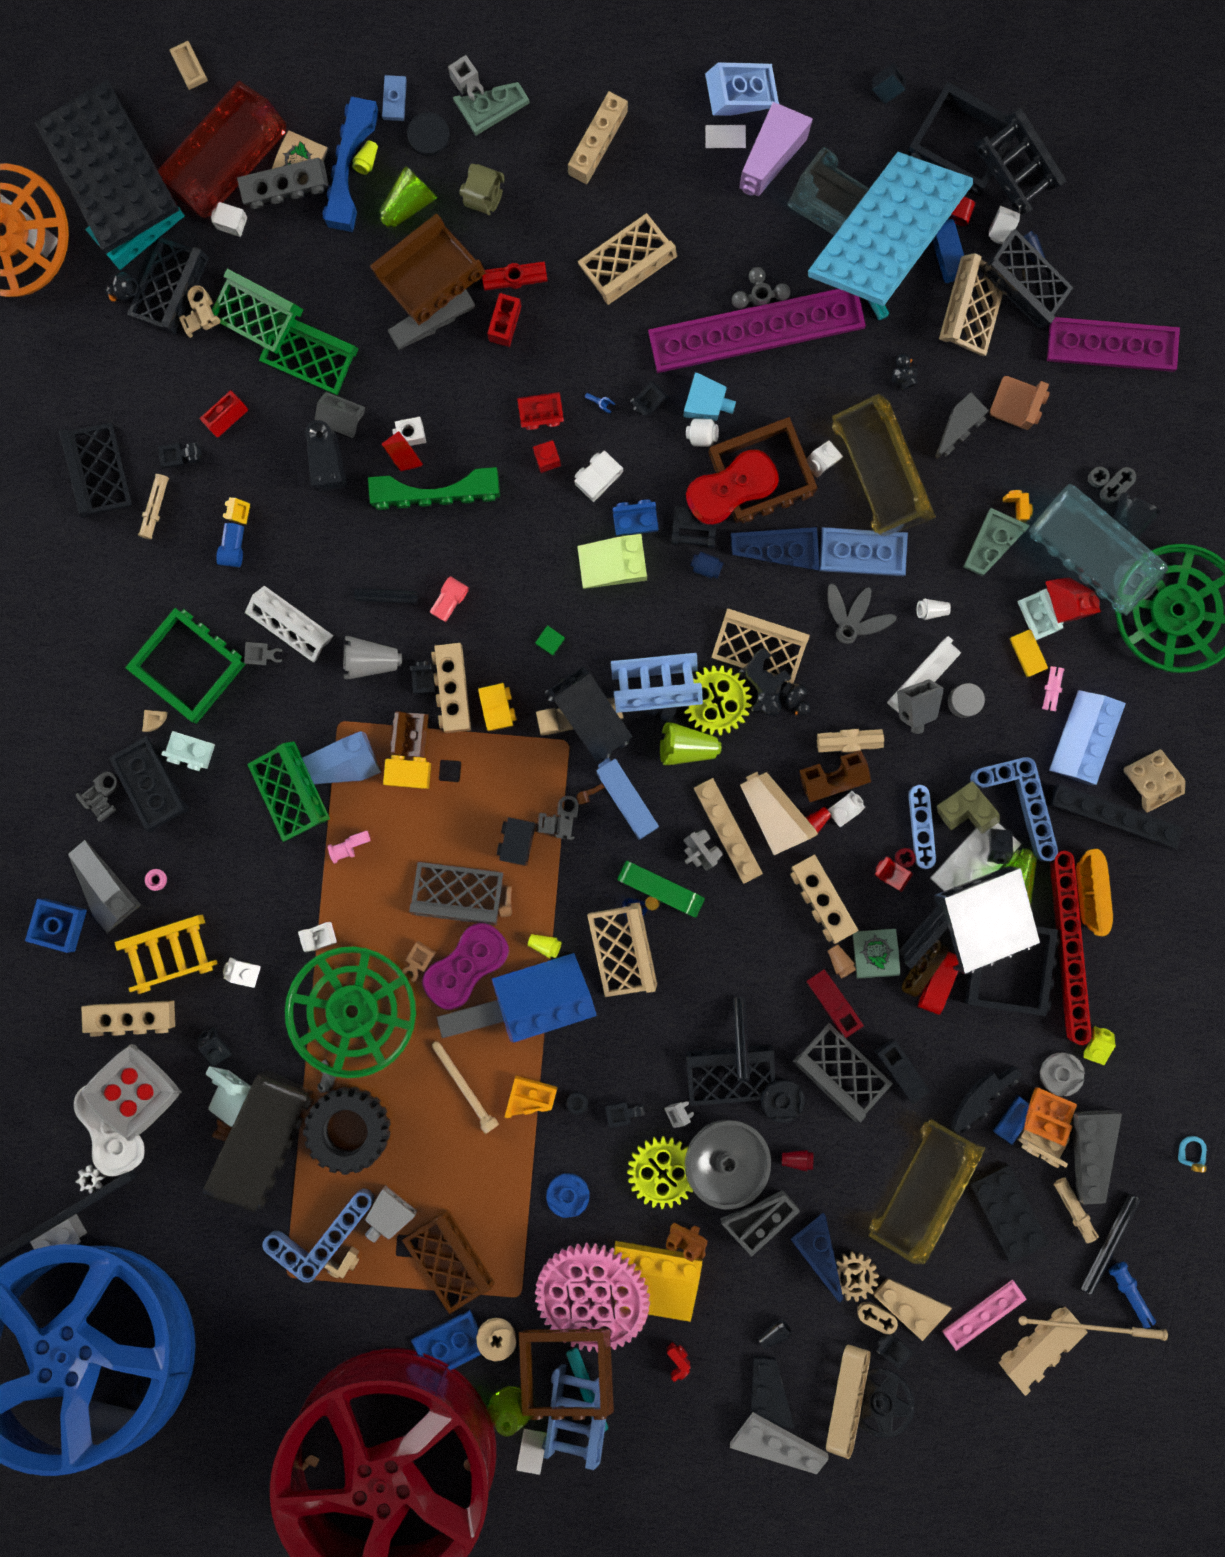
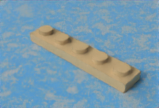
[694,778,763,884]

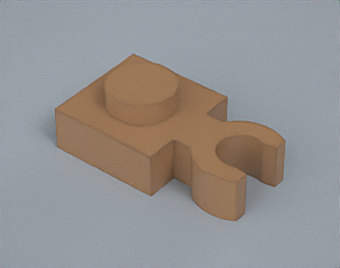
[402,941,436,982]

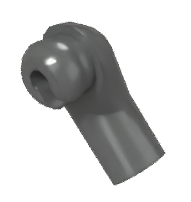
[317,1059,336,1093]

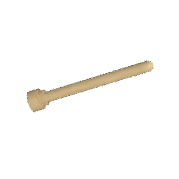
[432,1041,499,1134]

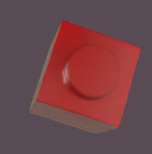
[533,440,561,473]

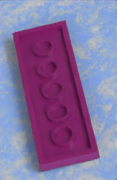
[1047,317,1180,372]

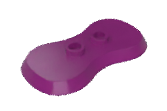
[422,923,509,1010]

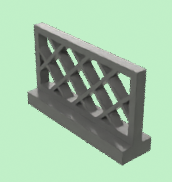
[409,862,503,926]
[792,1023,893,1122]

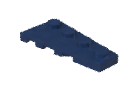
[731,527,819,571]

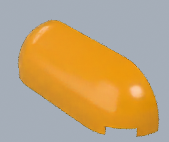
[1076,849,1113,936]

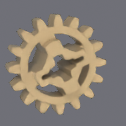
[835,1251,879,1302]

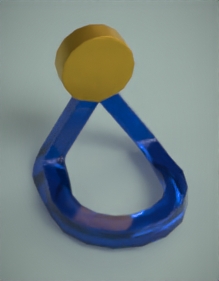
[622,896,660,921]

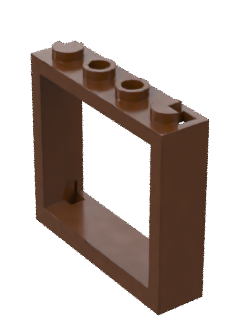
[708,417,818,523]
[519,1329,614,1420]

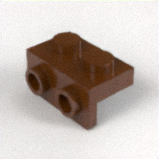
[391,711,429,758]

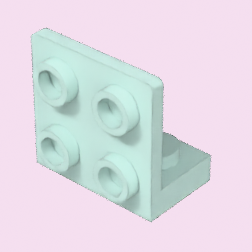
[206,1066,253,1127]

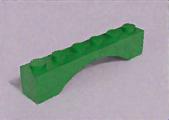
[368,467,500,510]

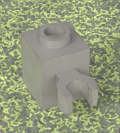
[448,55,484,101]

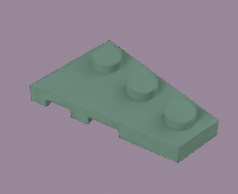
[453,82,529,136]
[963,508,1030,576]

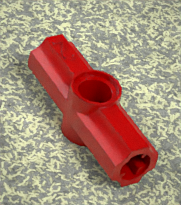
[482,262,548,290]

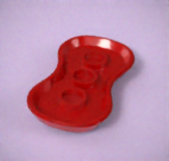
[686,450,779,524]

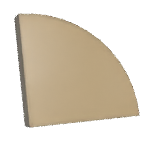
[142,710,168,732]

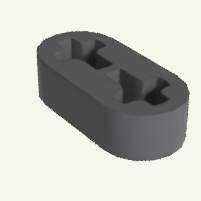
[1100,467,1137,504]

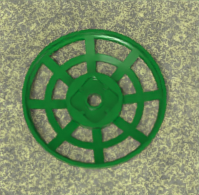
[1115,544,1225,673]
[285,946,416,1078]

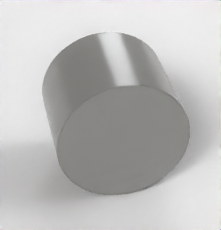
[948,683,985,718]

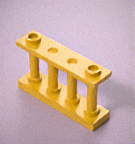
[115,915,218,994]

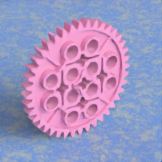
[535,1243,650,1352]

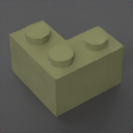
[937,781,1000,834]

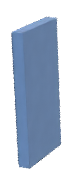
[819,527,908,576]

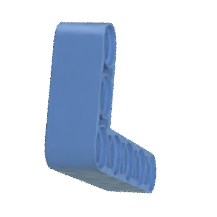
[970,757,1058,861]
[263,1189,374,1282]

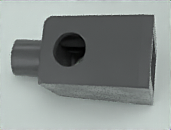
[897,679,944,734]

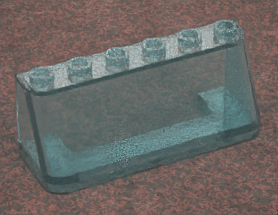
[1029,484,1168,616]

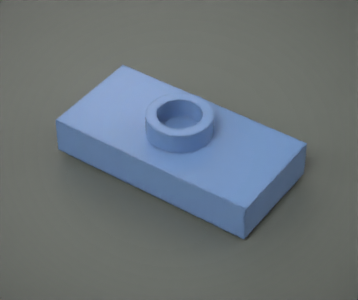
[382,75,407,121]

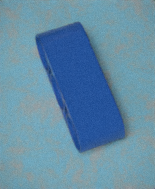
[932,218,964,283]

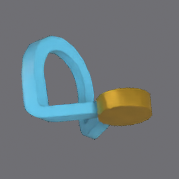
[1178,1136,1207,1172]

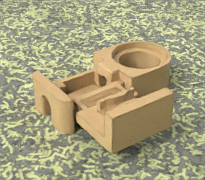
[179,286,220,338]

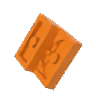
[1024,1087,1077,1146]

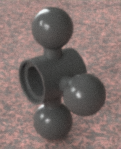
[732,267,791,309]

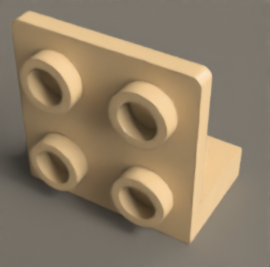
[1124,750,1185,813]
[1017,1129,1070,1168]

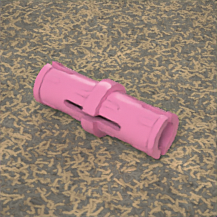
[1042,666,1064,711]

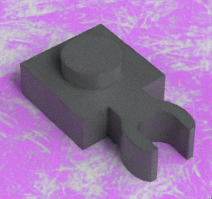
[244,642,282,666]

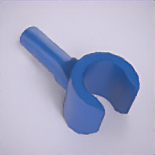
[585,393,615,413]

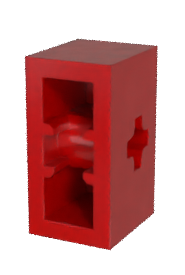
[487,293,522,347]

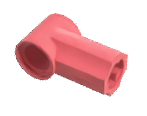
[430,576,469,622]

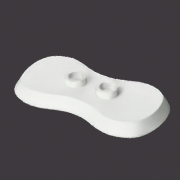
[74,1085,144,1176]

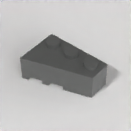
[720,1190,800,1256]

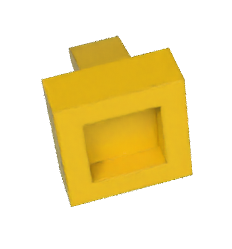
[223,498,250,524]

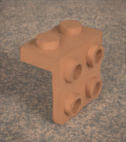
[989,376,1050,430]

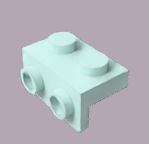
[1018,589,1064,640]

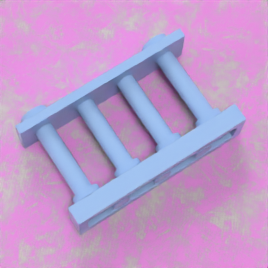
[611,653,703,713]

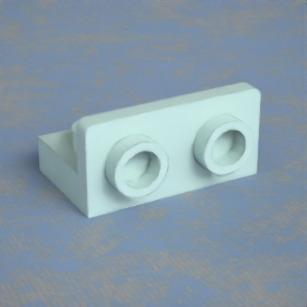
[162,731,215,771]

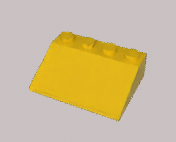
[611,1241,702,1322]

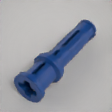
[1108,1262,1156,1328]

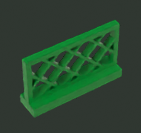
[212,269,304,354]
[259,314,359,395]
[248,741,330,842]

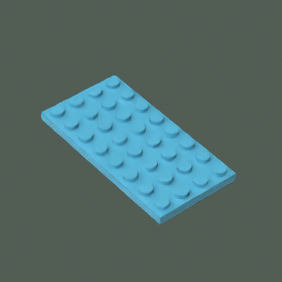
[808,152,973,306]

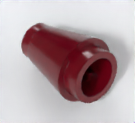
[782,1150,814,1172]

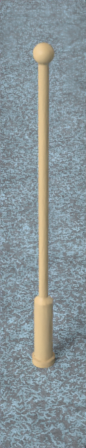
[1019,1316,1168,1341]

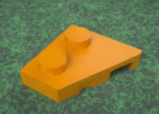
[505,1076,558,1118]

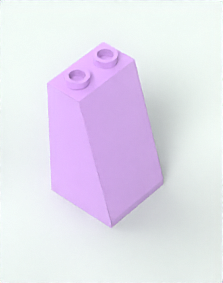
[739,102,813,196]

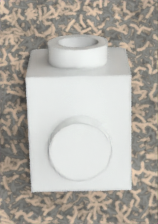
[806,441,843,478]
[828,791,865,827]
[298,922,337,952]
[223,958,260,987]

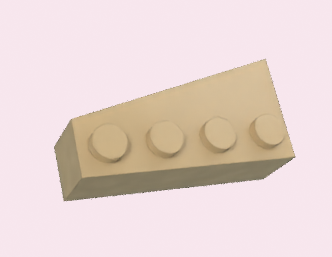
[999,1307,1088,1396]

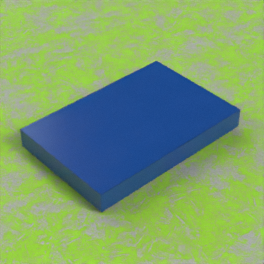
[411,1310,481,1370]

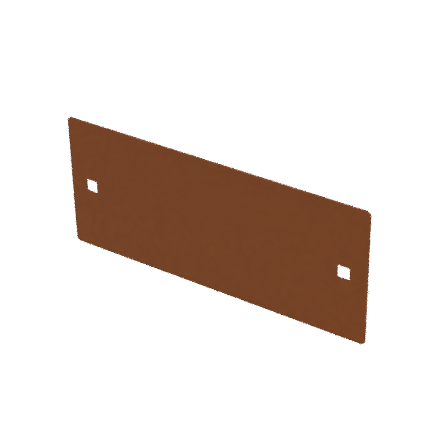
[286,721,569,1297]

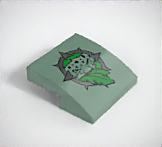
[852,929,900,979]

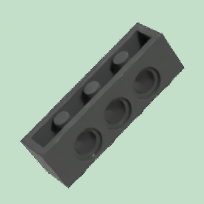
[237,158,329,209]

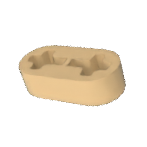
[857,1301,898,1334]

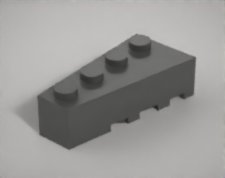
[1072,1110,1122,1204]

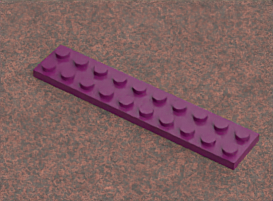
[648,289,866,373]

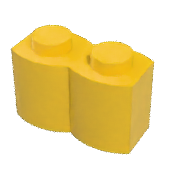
[478,683,516,731]

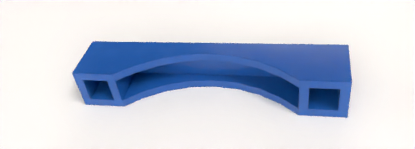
[323,97,379,232]

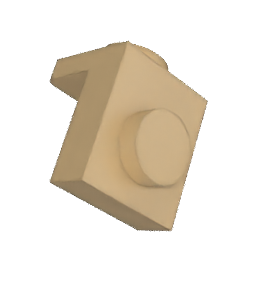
[324,1247,359,1279]

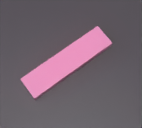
[942,1280,1027,1351]

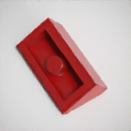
[199,391,248,437]
[382,431,423,471]

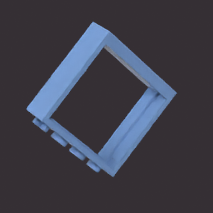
[596,758,659,840]

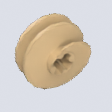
[476,1318,516,1361]

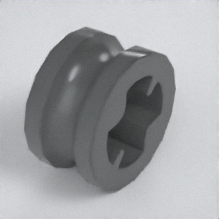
[1088,467,1110,488]

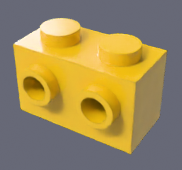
[383,755,431,789]

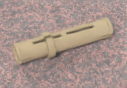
[138,474,169,539]
[1054,1178,1099,1243]

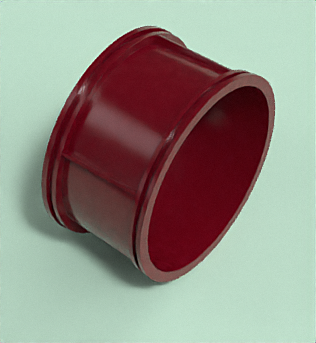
[270,1348,496,1557]

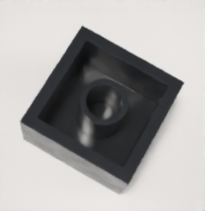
[496,817,536,866]

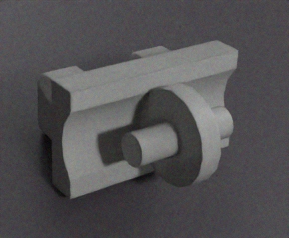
[683,830,722,871]

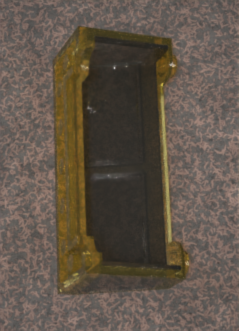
[832,394,936,536]
[869,1119,986,1264]

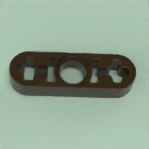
[902,940,948,997]

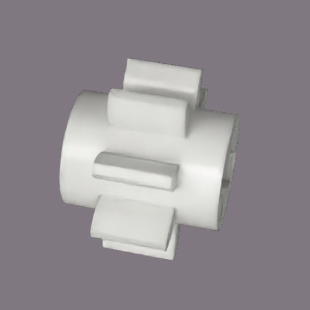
[76,1165,106,1194]

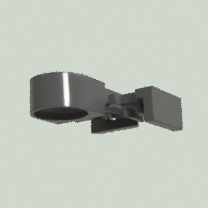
[76,772,120,822]
[537,796,578,840]

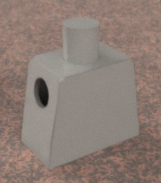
[365,1185,417,1243]

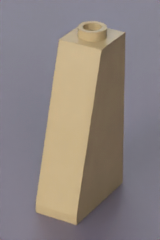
[740,772,818,855]

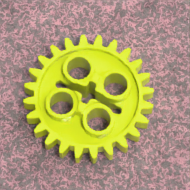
[684,666,752,736]
[627,1136,693,1209]

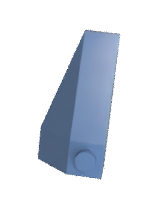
[302,731,382,784]

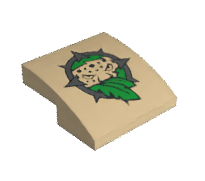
[272,131,328,185]

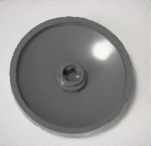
[685,1120,771,1209]

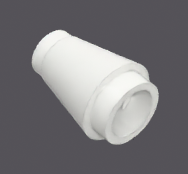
[917,599,950,620]

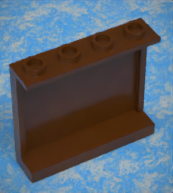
[370,213,485,326]

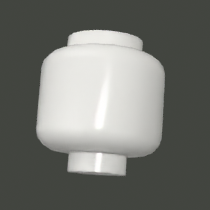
[686,419,718,447]

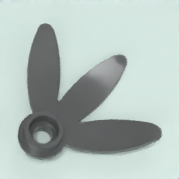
[828,584,897,644]

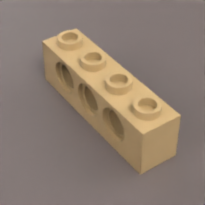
[568,91,628,184]
[432,643,471,733]
[790,855,859,944]
[82,1001,175,1036]

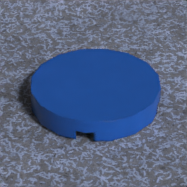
[546,1173,589,1218]

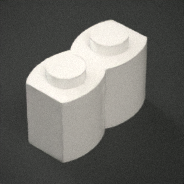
[575,451,623,502]

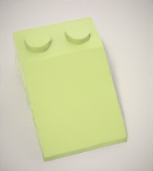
[578,534,647,589]

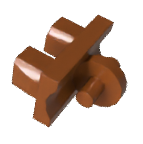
[666,1223,708,1262]

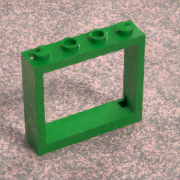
[125,608,246,724]

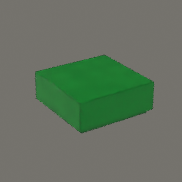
[535,625,565,656]

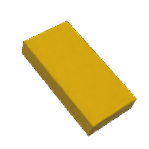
[1010,629,1048,677]

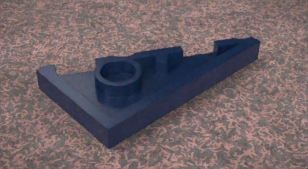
[791,1213,844,1303]

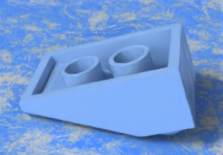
[705,63,779,116]

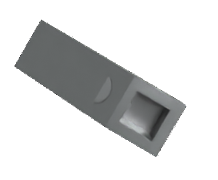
[936,393,988,459]

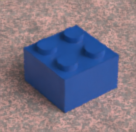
[25,898,87,953]

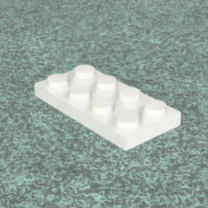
[930,823,1021,891]

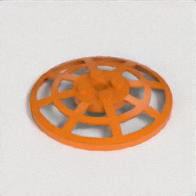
[0,163,69,297]

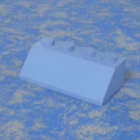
[1049,690,1126,786]

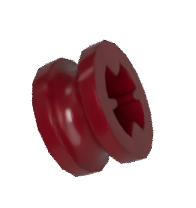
[895,848,916,868]

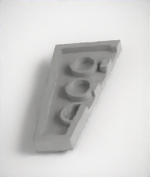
[730,1413,828,1474]

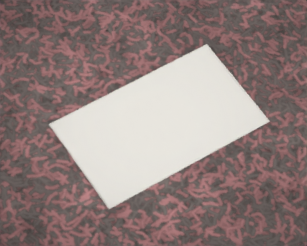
[706,125,746,148]
[517,1429,547,1475]

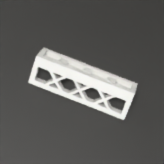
[245,586,333,663]
[887,636,961,713]

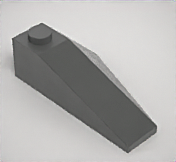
[68,840,141,933]

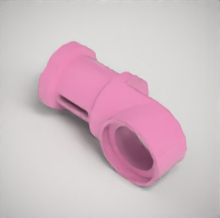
[328,831,371,864]

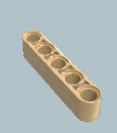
[826,1345,871,1459]

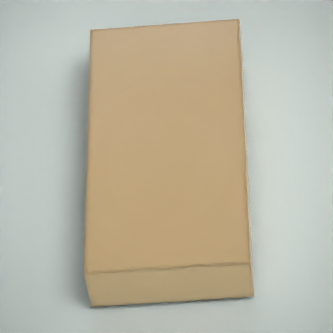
[170,41,208,90]

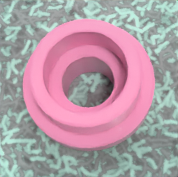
[145,869,167,891]

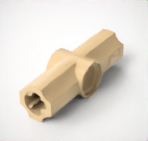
[817,729,884,753]

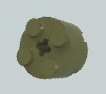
[459,163,504,215]

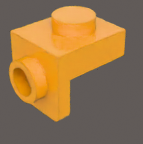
[1003,490,1033,523]

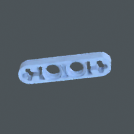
[909,785,936,869]

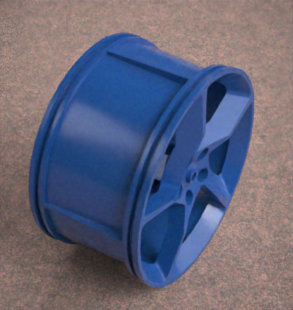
[0,1244,195,1476]

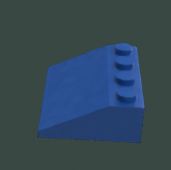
[492,953,597,1043]

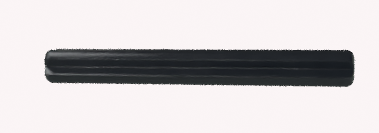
[1082,1194,1140,1295]

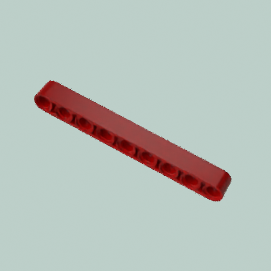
[1050,851,1091,1045]

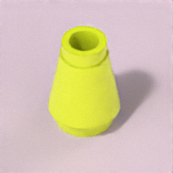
[352,140,378,175]
[528,934,561,958]

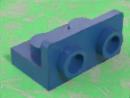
[613,500,659,537]

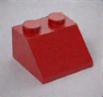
[1046,578,1101,623]

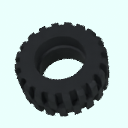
[303,1087,391,1175]

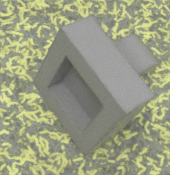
[664,1102,694,1128]

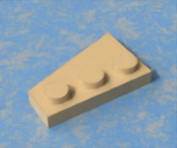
[873,1278,952,1341]

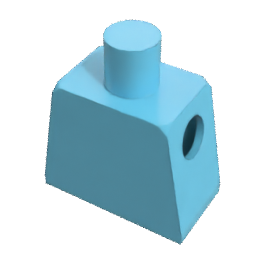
[683,373,736,421]

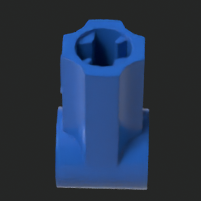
[217,523,244,567]

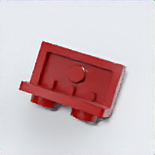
[517,392,564,430]

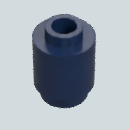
[690,551,724,579]

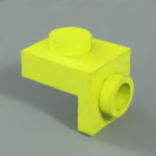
[1083,1026,1116,1065]

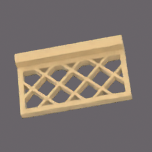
[578,213,677,305]
[939,254,1003,356]
[711,608,810,684]
[587,903,657,997]

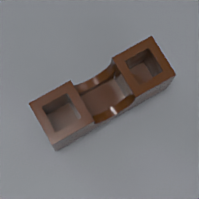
[799,750,871,802]

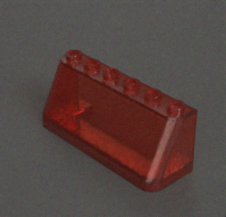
[158,81,286,218]

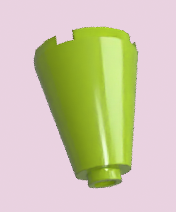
[660,722,721,765]

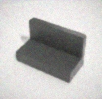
[315,392,365,438]

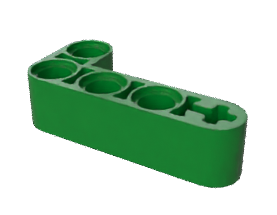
[617,860,705,918]

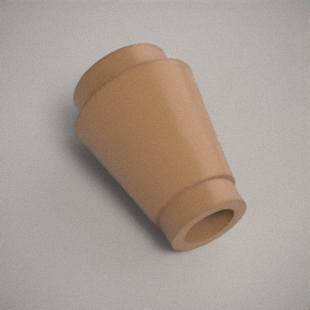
[828,945,856,979]

